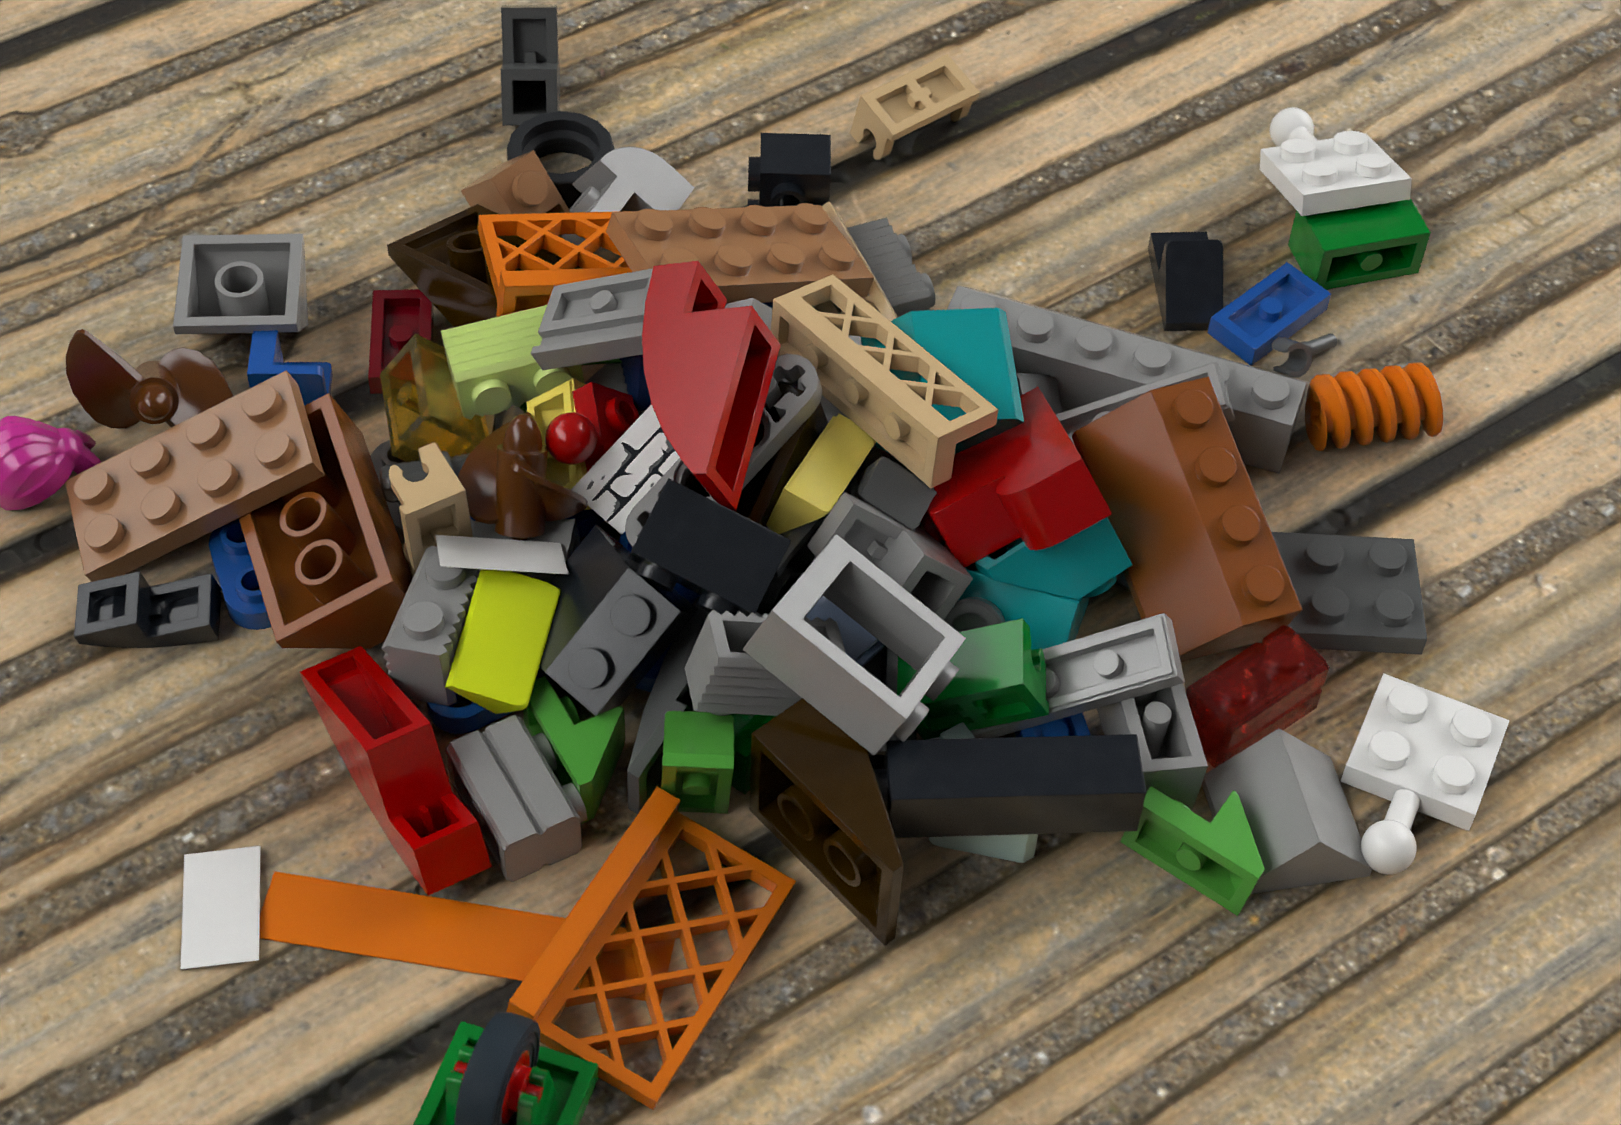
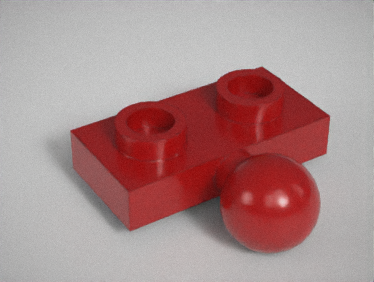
[545,382,639,472]

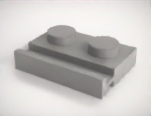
[531,268,653,370]

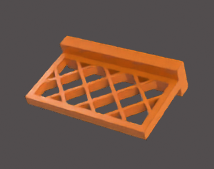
[477,211,632,317]
[506,786,796,1110]

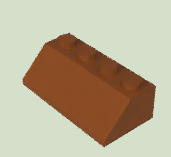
[1072,376,1302,663]
[239,393,413,649]

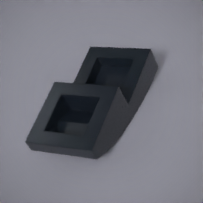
[74,571,221,648]

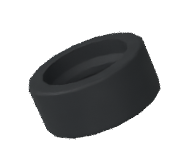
[507,111,614,210]

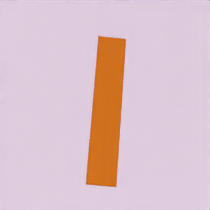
[259,871,675,1004]

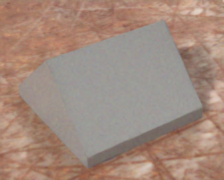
[173,234,308,334]
[1202,728,1372,894]

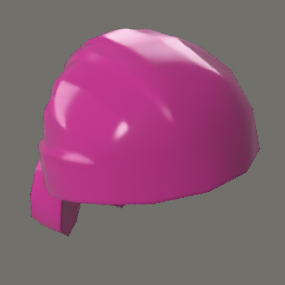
[0,415,101,510]

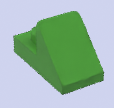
[523,676,625,823]
[661,711,734,814]
[1120,786,1265,916]

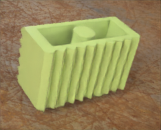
[441,305,585,420]

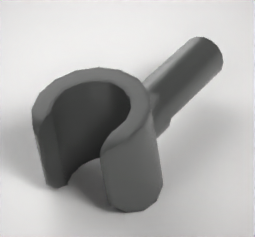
[1272,333,1337,377]

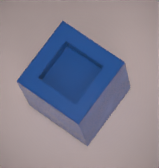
[247,330,333,406]

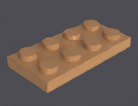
[606,203,874,304]
[65,370,324,582]

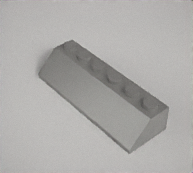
[947,286,1309,474]

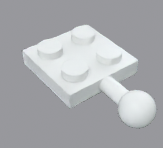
[1260,107,1412,216]
[1340,673,1510,875]

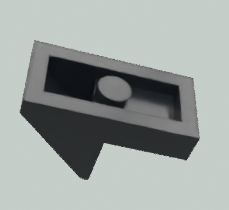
[1148,232,1223,331]

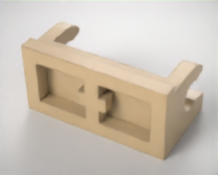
[850,54,980,160]
[389,442,473,578]

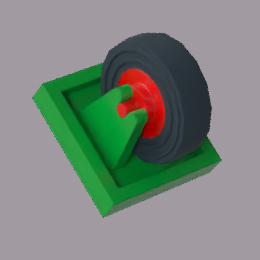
[413,1012,599,1125]

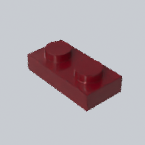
[368,289,434,394]

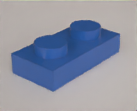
[1207,262,1331,366]

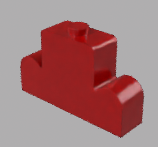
[921,387,1112,567]

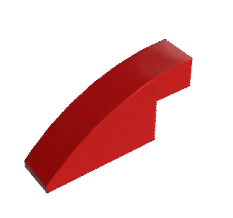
[642,261,781,511]
[300,646,492,896]

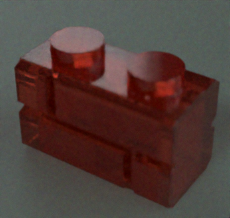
[1186,625,1330,768]

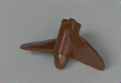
[66,329,233,428]
[458,412,587,540]

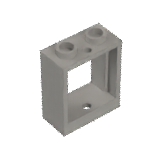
[742,534,966,755]

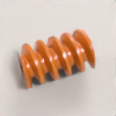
[1305,362,1443,451]

